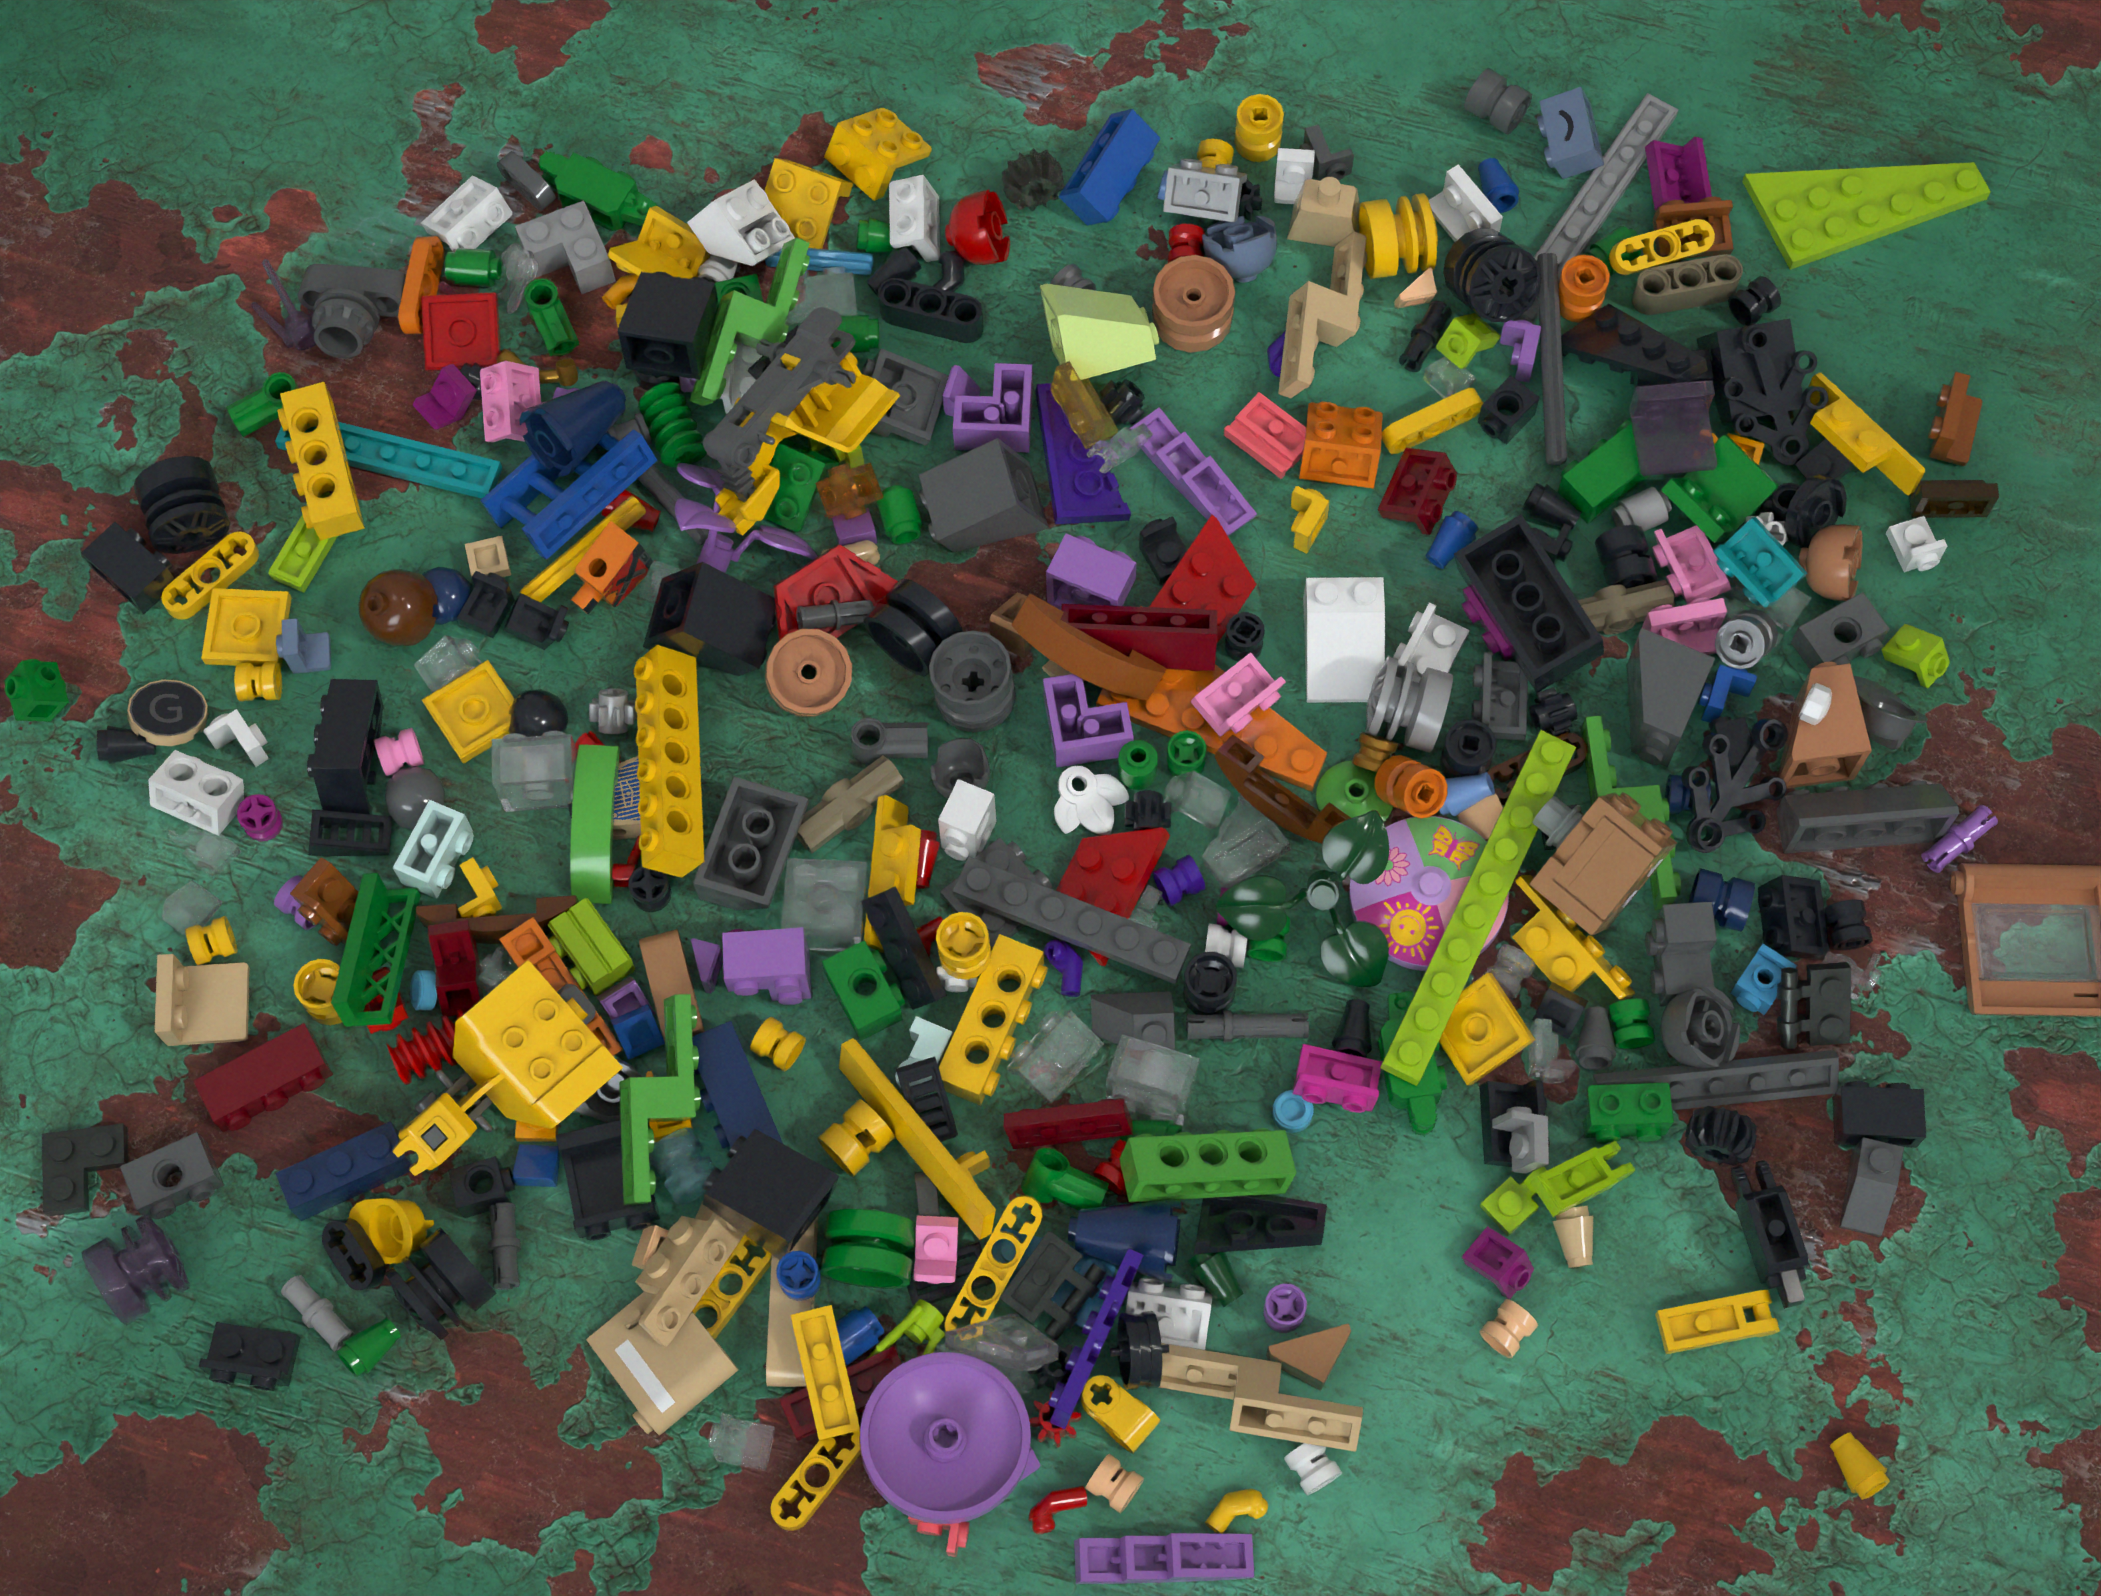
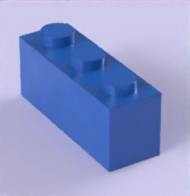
[1058,109,1161,225]

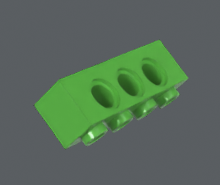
[1119,1128,1296,1202]

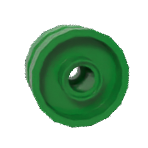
[820,1209,916,1289]

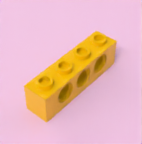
[277,382,365,541]
[939,934,1048,1106]

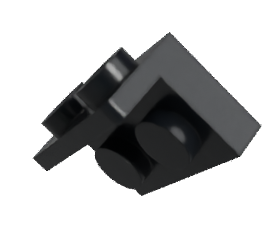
[1758,875,1830,960]
[199,1322,301,1391]

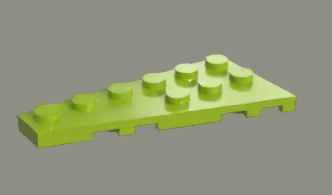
[1742,162,1991,270]

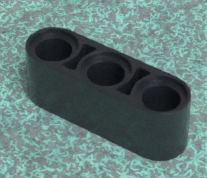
[878,278,983,343]

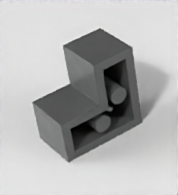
[1645,902,1717,1007]

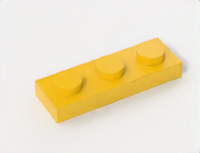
[790,1305,860,1440]

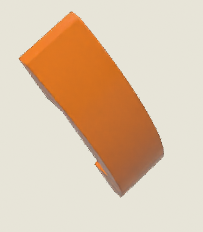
[499,917,623,1056]

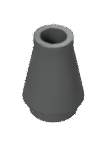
[1575,1007,1616,1070]

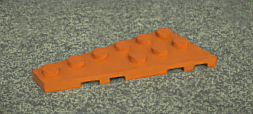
[1096,605,1327,792]

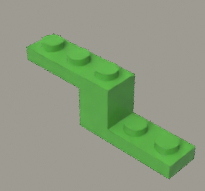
[690,237,810,406]
[1580,716,1681,911]
[619,994,700,1205]

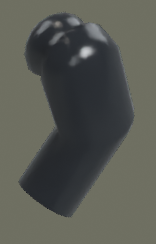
[932,251,964,292]

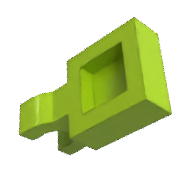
[1480,1167,1547,1236]

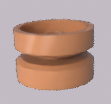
[1152,255,1235,353]
[765,629,852,717]

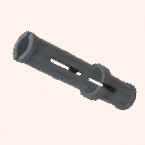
[1186,1010,1309,1043]

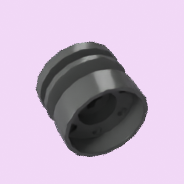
[929,630,1016,733]

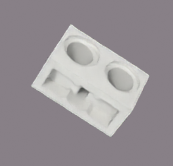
[148,750,244,836]
[938,779,996,861]

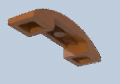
[1011,593,1167,700]

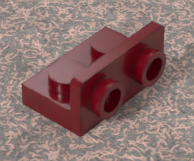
[1377,447,1457,535]

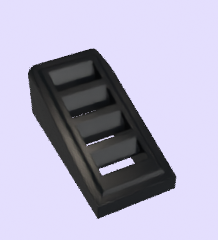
[308,809,392,857]
[896,1056,958,1142]

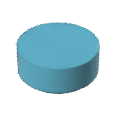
[410,970,437,1010]
[1272,1090,1314,1133]

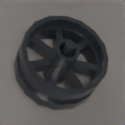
[1110,1311,1169,1390]

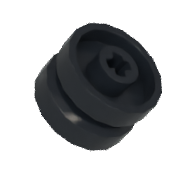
[863,578,963,677]

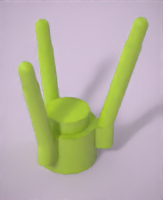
[865,1299,945,1360]

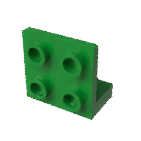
[1661,435,1778,543]
[764,438,839,532]

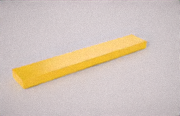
[839,1038,996,1240]

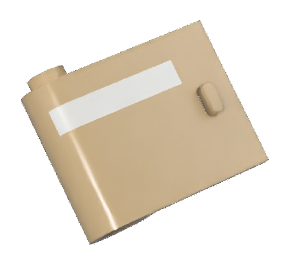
[586,1292,739,1436]

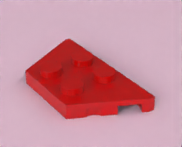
[1149,515,1257,643]
[773,544,898,641]
[1056,827,1170,967]

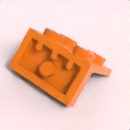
[1299,402,1383,489]

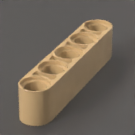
[766,1216,818,1387]

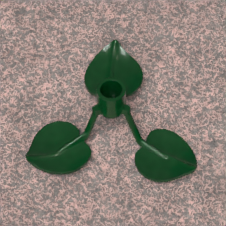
[1216,810,1389,987]

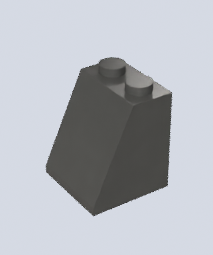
[919,438,1049,552]
[1626,628,1715,767]

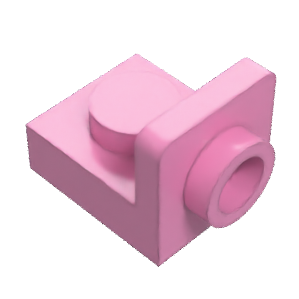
[913,1215,959,1284]

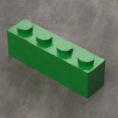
[1557,390,1705,524]

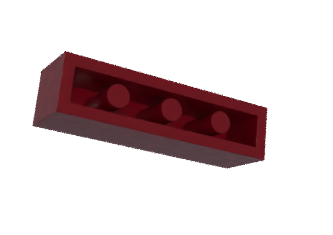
[1060,604,1217,671]

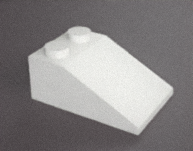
[1303,577,1385,703]

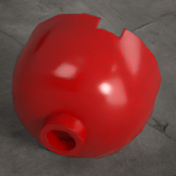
[945,189,1010,265]

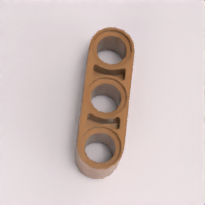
[639,929,705,1042]

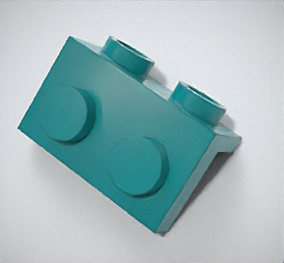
[1713,517,1808,608]

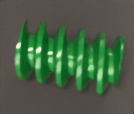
[638,382,707,468]

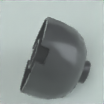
[1660,986,1740,1069]

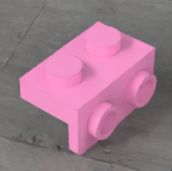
[1652,525,1731,605]
[1642,597,1727,655]
[1190,652,1286,737]

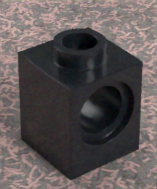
[1477,375,1540,445]
[448,1156,516,1218]

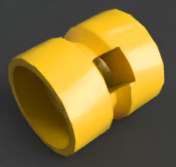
[1234,94,1284,162]
[936,912,991,980]
[293,959,342,1025]
[817,1099,895,1177]

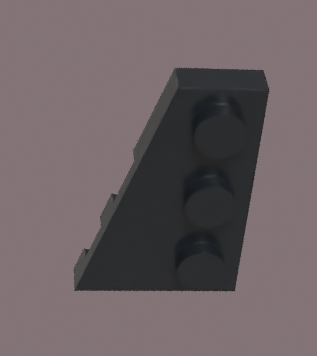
[1194,1195,1327,1254]

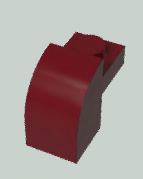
[428,920,483,1017]

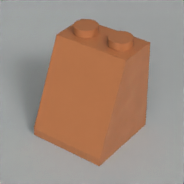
[1777,662,1872,789]

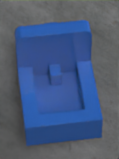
[1698,664,1757,723]

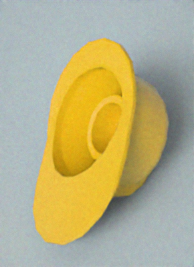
[348,1198,434,1264]

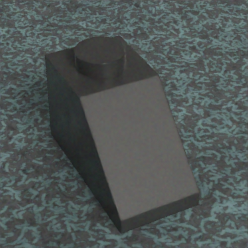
[1091,991,1175,1051]
[1839,1137,1904,1237]

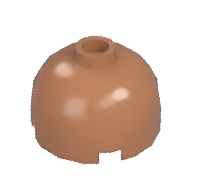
[1799,524,1863,602]

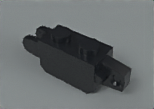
[1730,1160,1809,1309]

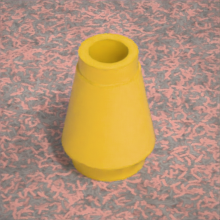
[1830,1432,1890,1500]

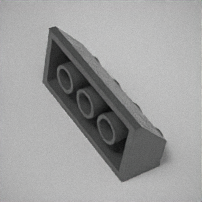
[1776,780,1960,854]

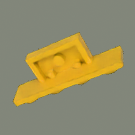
[1808,372,1925,495]
[864,795,921,954]
[1512,875,1635,1000]

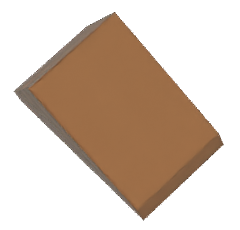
[989,592,1032,658]
[1266,1323,1351,1391]

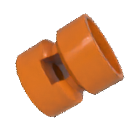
[1559,255,1610,323]
[1375,755,1447,819]

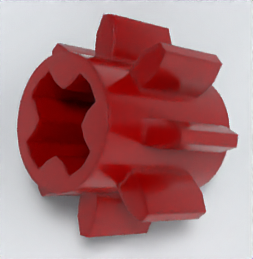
[1029,1392,1081,1448]

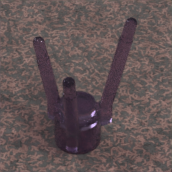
[251,259,316,351]

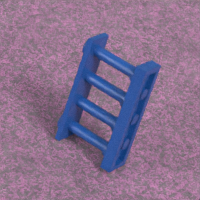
[480,429,657,560]

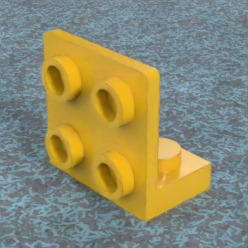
[764,158,854,249]

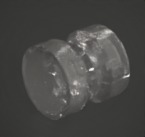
[1481,944,1536,1000]

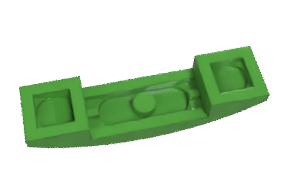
[570,744,620,904]

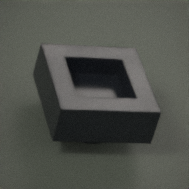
[1532,982,1588,1039]

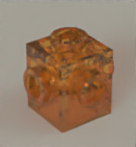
[815,462,884,520]

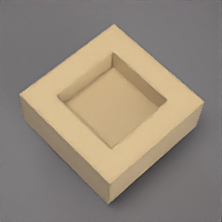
[465,536,511,577]

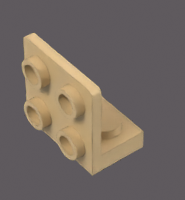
[155,954,250,1046]

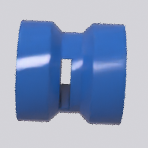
[776,1251,821,1301]

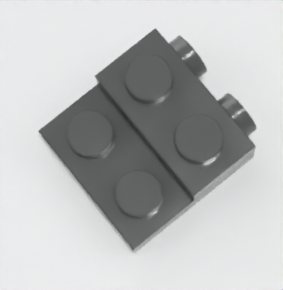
[861,348,949,446]
[940,837,1052,951]

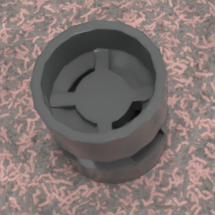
[1464,68,1533,135]

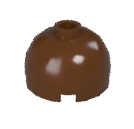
[358,569,438,646]

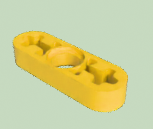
[1609,219,1715,275]
[1381,388,1483,454]
[161,532,259,620]
[771,1430,861,1531]

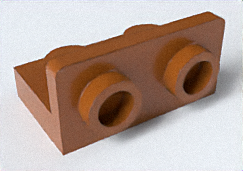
[290,857,358,947]

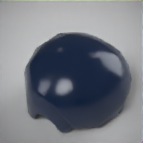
[422,567,473,625]

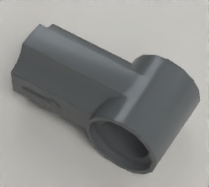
[851,717,928,765]

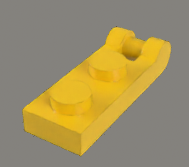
[1655,1290,1780,1354]

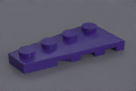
[1035,382,1131,524]
[1048,1248,1144,1429]

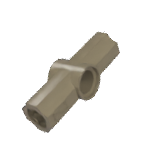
[1578,580,1675,635]
[796,755,904,854]

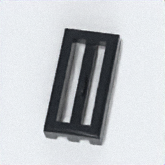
[907,1242,993,1306]

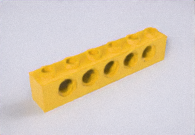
[634,645,704,878]

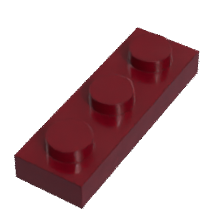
[1003,1099,1133,1149]
[779,1346,902,1441]

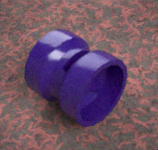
[1152,855,1206,907]

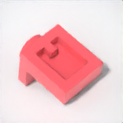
[908,1516,970,1557]

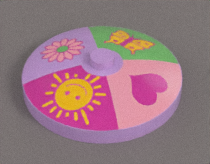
[1349,816,1509,971]

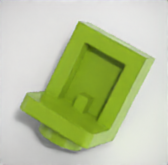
[1881,623,1950,688]

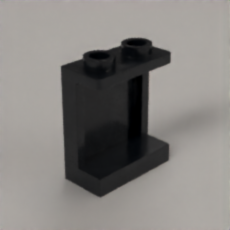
[556,1120,660,1241]

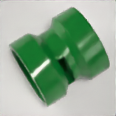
[1166,730,1207,781]
[1247,916,1291,962]
[1608,998,1655,1049]

